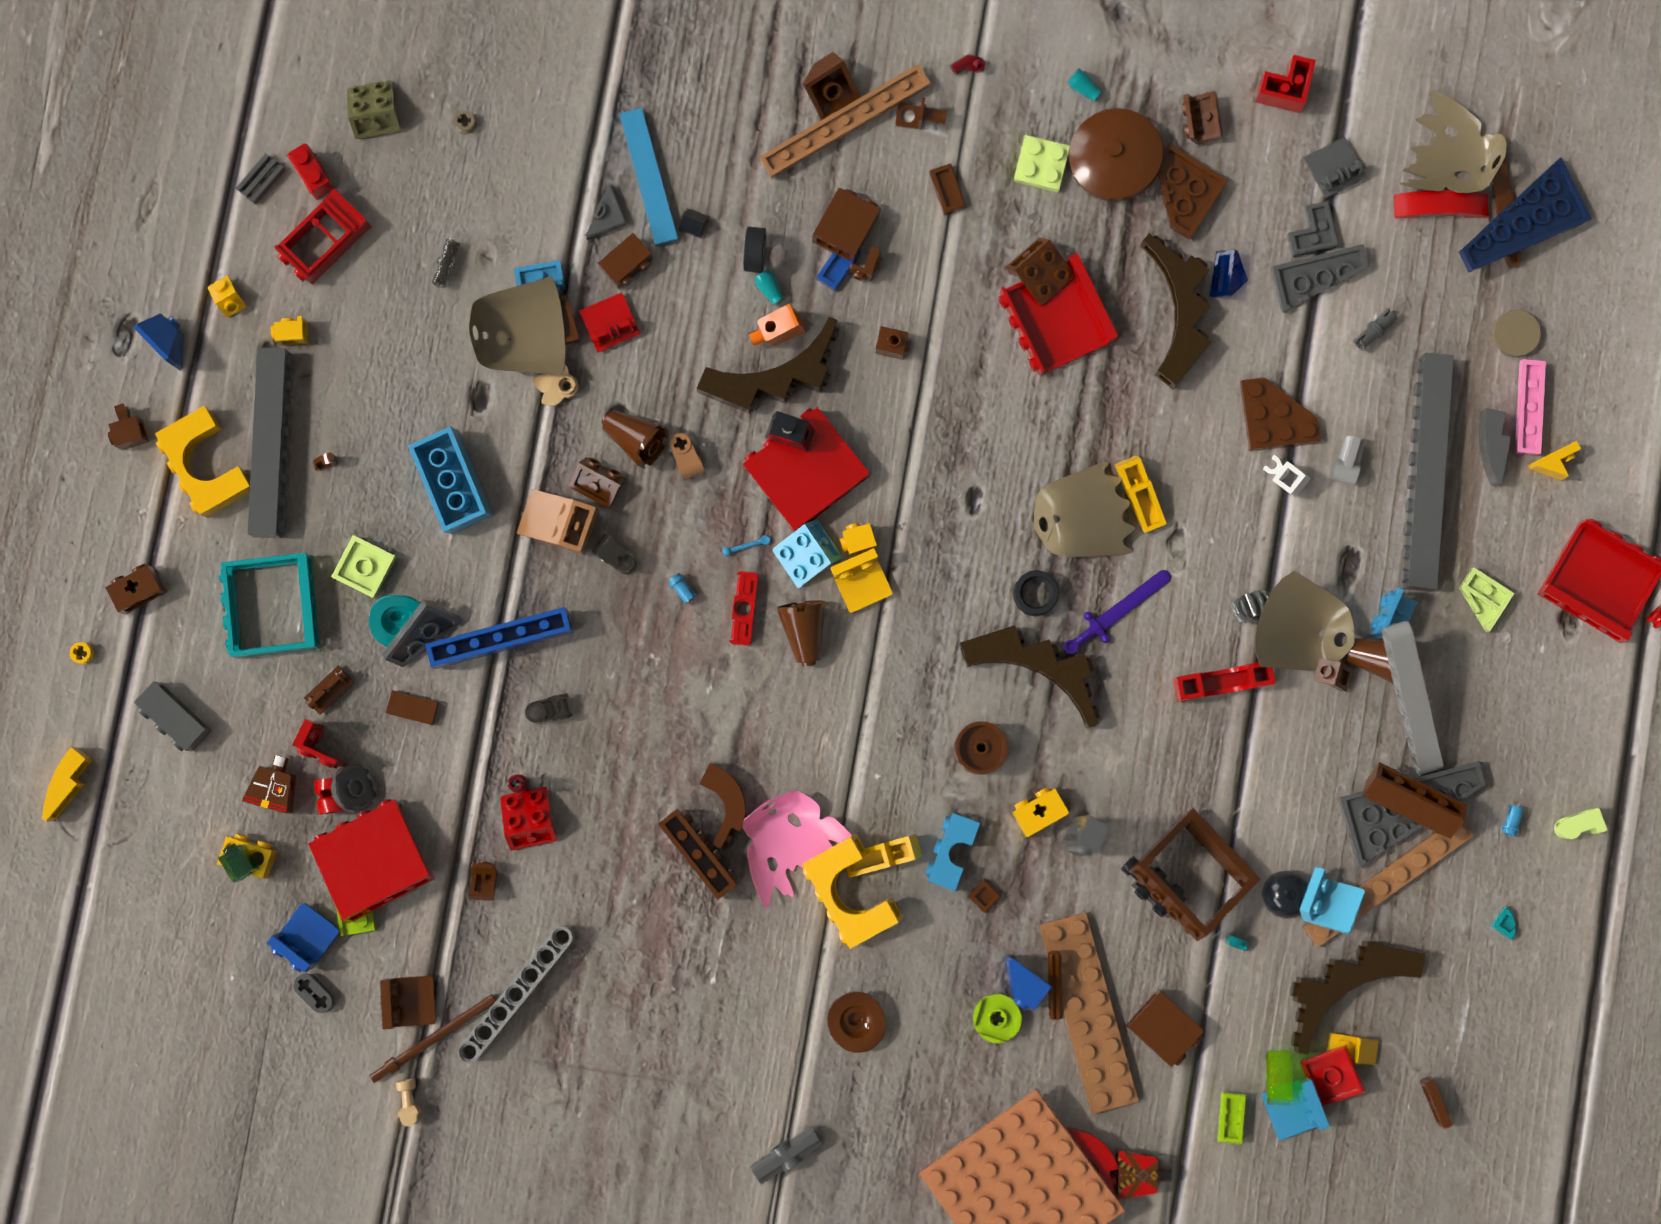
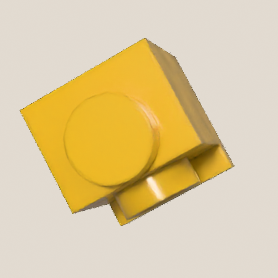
[271,316,308,346]

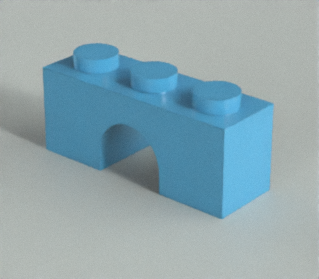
[925,813,980,891]

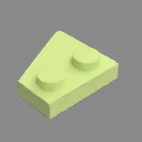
[1459,567,1515,632]

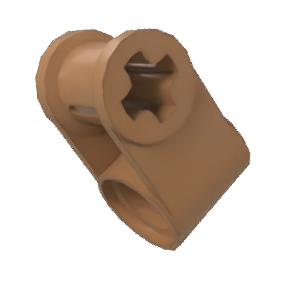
[670,433,705,481]

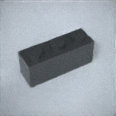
[134,681,212,751]

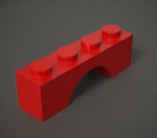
[1172,662,1276,702]

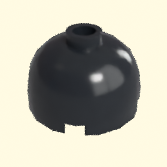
[1262,870,1309,919]

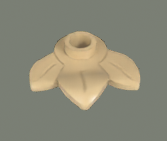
[532,364,579,406]

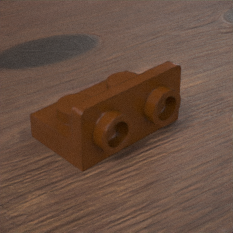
[568,457,627,509]

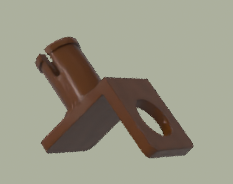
[895,98,947,130]

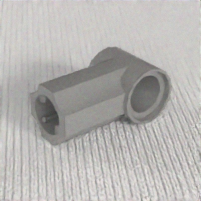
[1330,435,1366,486]

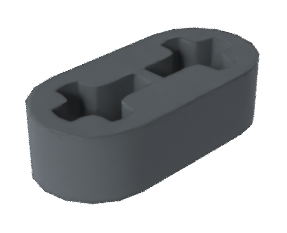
[293,974,335,1013]

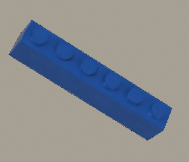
[425,607,574,669]

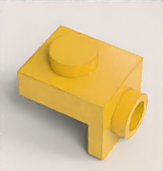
[207,275,246,318]

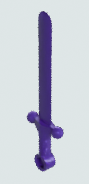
[1063,570,1171,655]

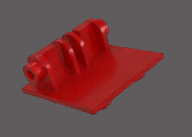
[579,292,640,353]

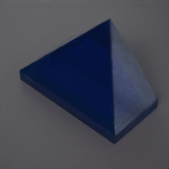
[1210,250,1248,298]

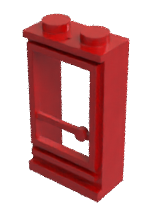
[274,189,372,285]

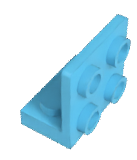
[773,519,844,588]
[1300,867,1365,934]

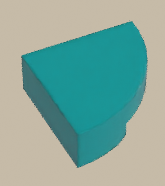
[1490,906,1516,940]
[1224,935,1250,951]

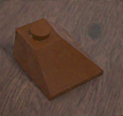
[803,52,861,120]

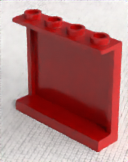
[998,253,1118,376]
[743,407,870,532]
[1538,519,1661,643]
[308,799,435,924]

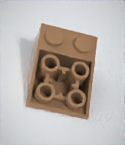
[517,489,599,556]

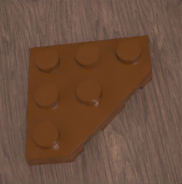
[1158,143,1228,240]
[1240,377,1321,451]

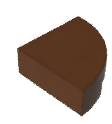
[313,452,338,471]

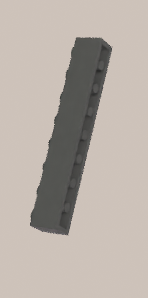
[248,348,294,538]

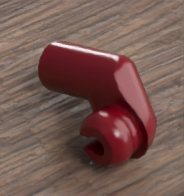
[950,54,986,75]

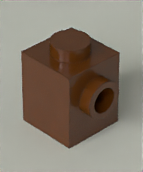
[875,326,912,360]

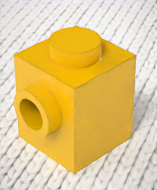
[839,523,877,557]

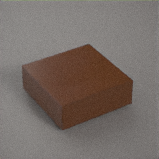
[967,879,1001,913]

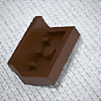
[1182,91,1223,145]

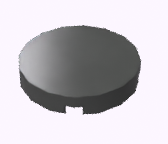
[331,764,377,812]

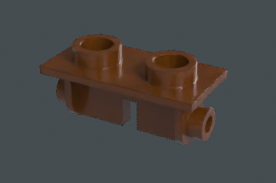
[304,665,355,715]

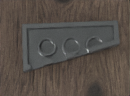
[1271,244,1369,313]

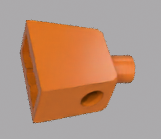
[749,304,807,346]

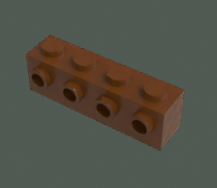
[1363,762,1467,839]
[658,809,738,900]

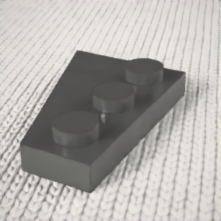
[382,599,462,667]

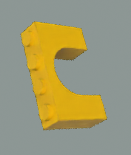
[155,406,250,518]
[802,833,904,949]

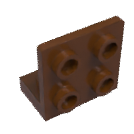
[1005,237,1075,305]
[380,975,436,1030]

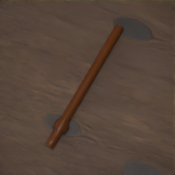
[369,994,497,1083]

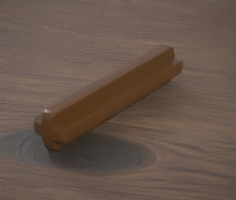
[1048,950,1063,1020]

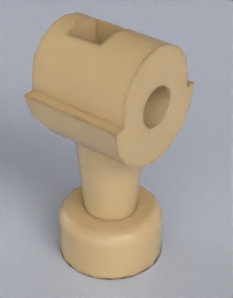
[396,1079,422,1126]

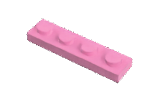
[1515,359,1546,455]

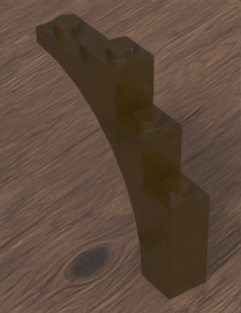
[1140,233,1211,390]
[696,317,840,414]
[959,625,1100,729]
[1290,941,1425,1055]

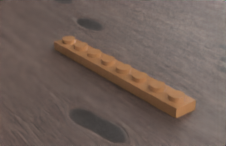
[759,64,931,179]
[1303,822,1474,947]

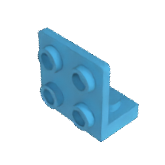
[1370,587,1417,639]
[1261,1077,1330,1140]

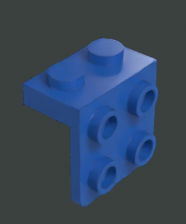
[267,903,340,973]

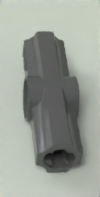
[750,1126,823,1185]

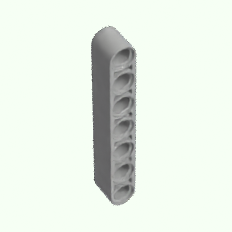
[1382,620,1443,776]
[458,926,575,1063]

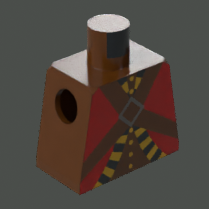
[1116,1148,1172,1199]

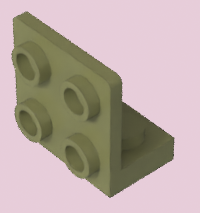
[347,80,401,139]

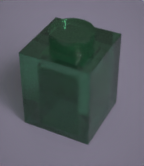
[218,843,260,883]

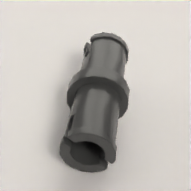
[1354,308,1397,351]

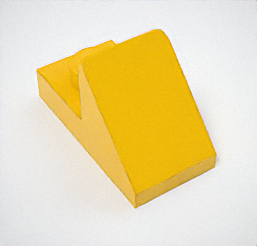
[1528,441,1581,480]
[1327,1033,1379,1065]

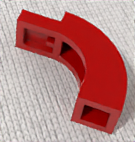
[1066,1128,1118,1194]

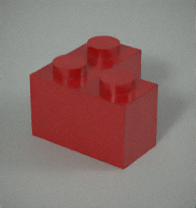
[1255,54,1316,113]

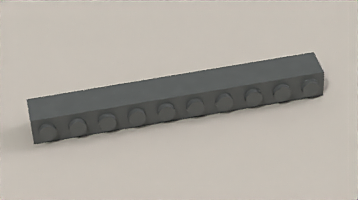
[1400,353,1454,592]

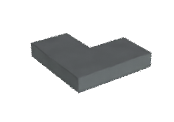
[1287,201,1339,257]

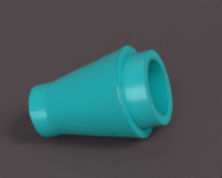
[1067,68,1102,102]
[753,269,784,305]

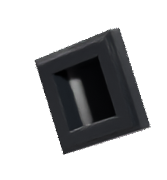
[679,208,709,238]

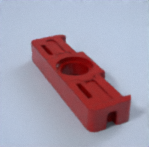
[729,571,758,646]

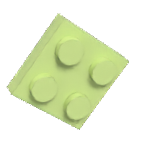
[1013,135,1070,192]
[331,535,396,599]

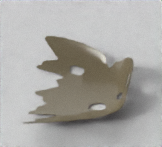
[1400,90,1507,193]

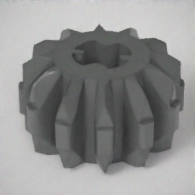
[1232,589,1270,623]

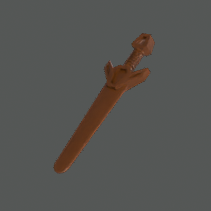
[1492,155,1521,268]

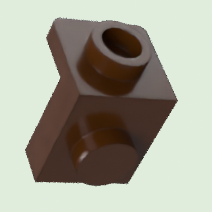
[849,246,883,282]
[469,861,498,901]

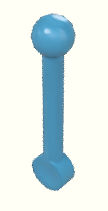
[722,535,770,556]

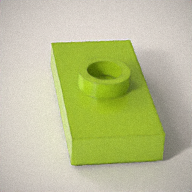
[1217,1092,1246,1144]

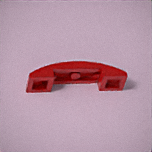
[1394,190,1489,218]

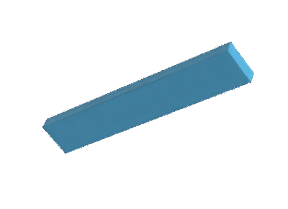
[619,107,678,247]

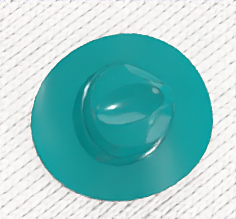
[369,595,420,647]

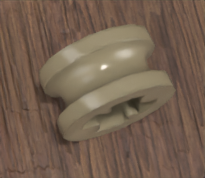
[454,110,476,134]

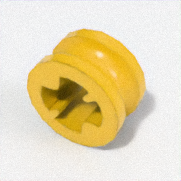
[69,642,94,664]

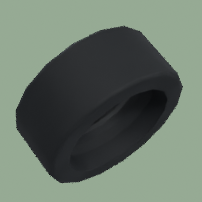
[743,227,766,273]
[1013,570,1059,617]

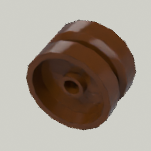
[954,721,1008,775]

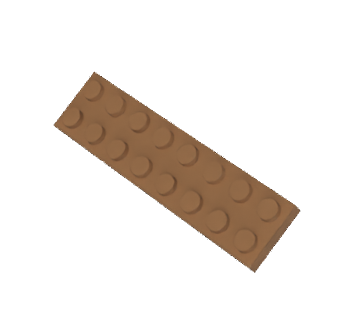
[1039,912,1139,1114]

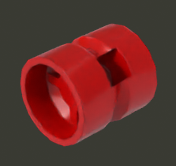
[314,778,345,815]

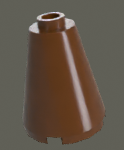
[601,410,669,469]
[778,600,825,666]
[1345,638,1394,684]

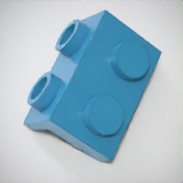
[514,260,566,294]

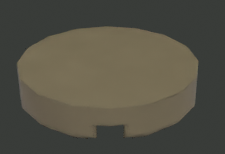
[1492,310,1541,357]

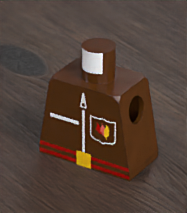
[242,755,297,814]

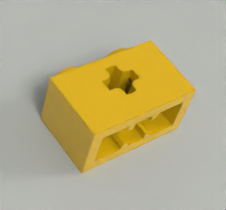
[1012,787,1069,837]

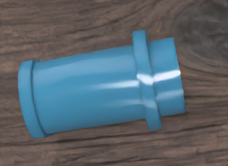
[668,573,697,604]
[1501,805,1525,837]

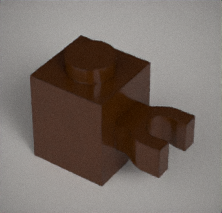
[108,404,149,450]

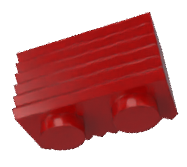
[287,143,335,200]

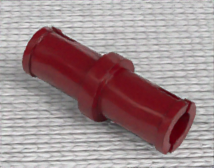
[508,774,530,793]

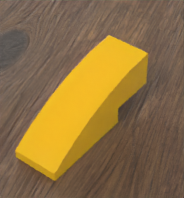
[1114,455,1166,533]
[42,747,93,822]
[846,834,923,878]

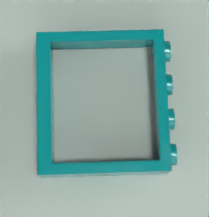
[219,552,320,658]

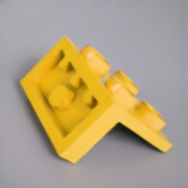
[830,548,892,613]

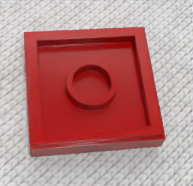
[1300,1045,1366,1106]

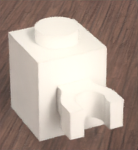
[1263,455,1311,497]

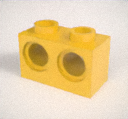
[217,833,278,879]

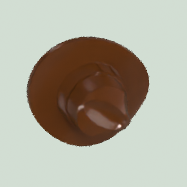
[827,991,885,1053]

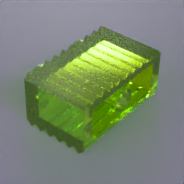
[1266,1051,1294,1105]

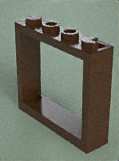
[1130,808,1260,941]

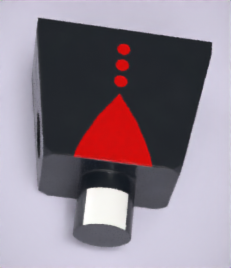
[765,411,815,452]

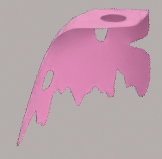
[742,790,852,909]

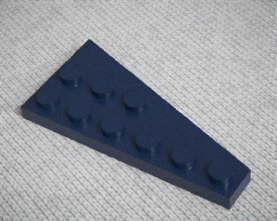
[1459,157,1592,273]

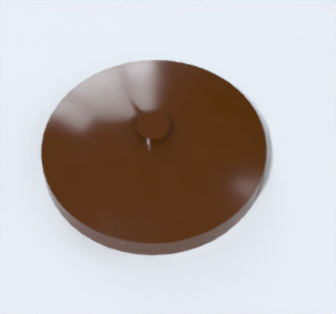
[1069,108,1163,201]

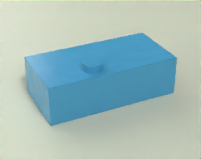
[408,426,494,535]

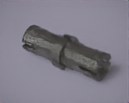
[432,239,460,288]

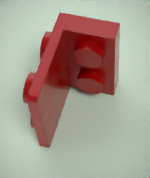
[292,719,348,769]
[500,787,558,851]

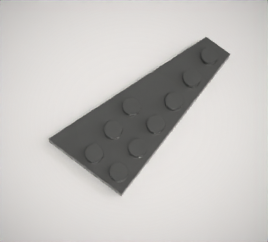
[1338,761,1486,868]

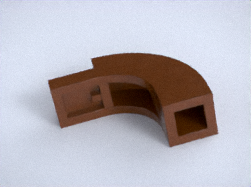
[699,763,746,849]

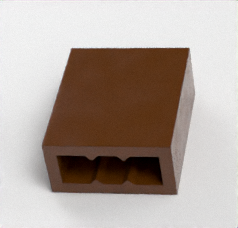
[812,187,881,263]
[1126,989,1204,1067]

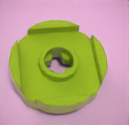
[973,994,1022,1043]

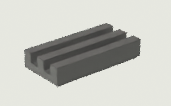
[236,153,285,204]

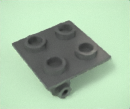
[1304,137,1367,198]

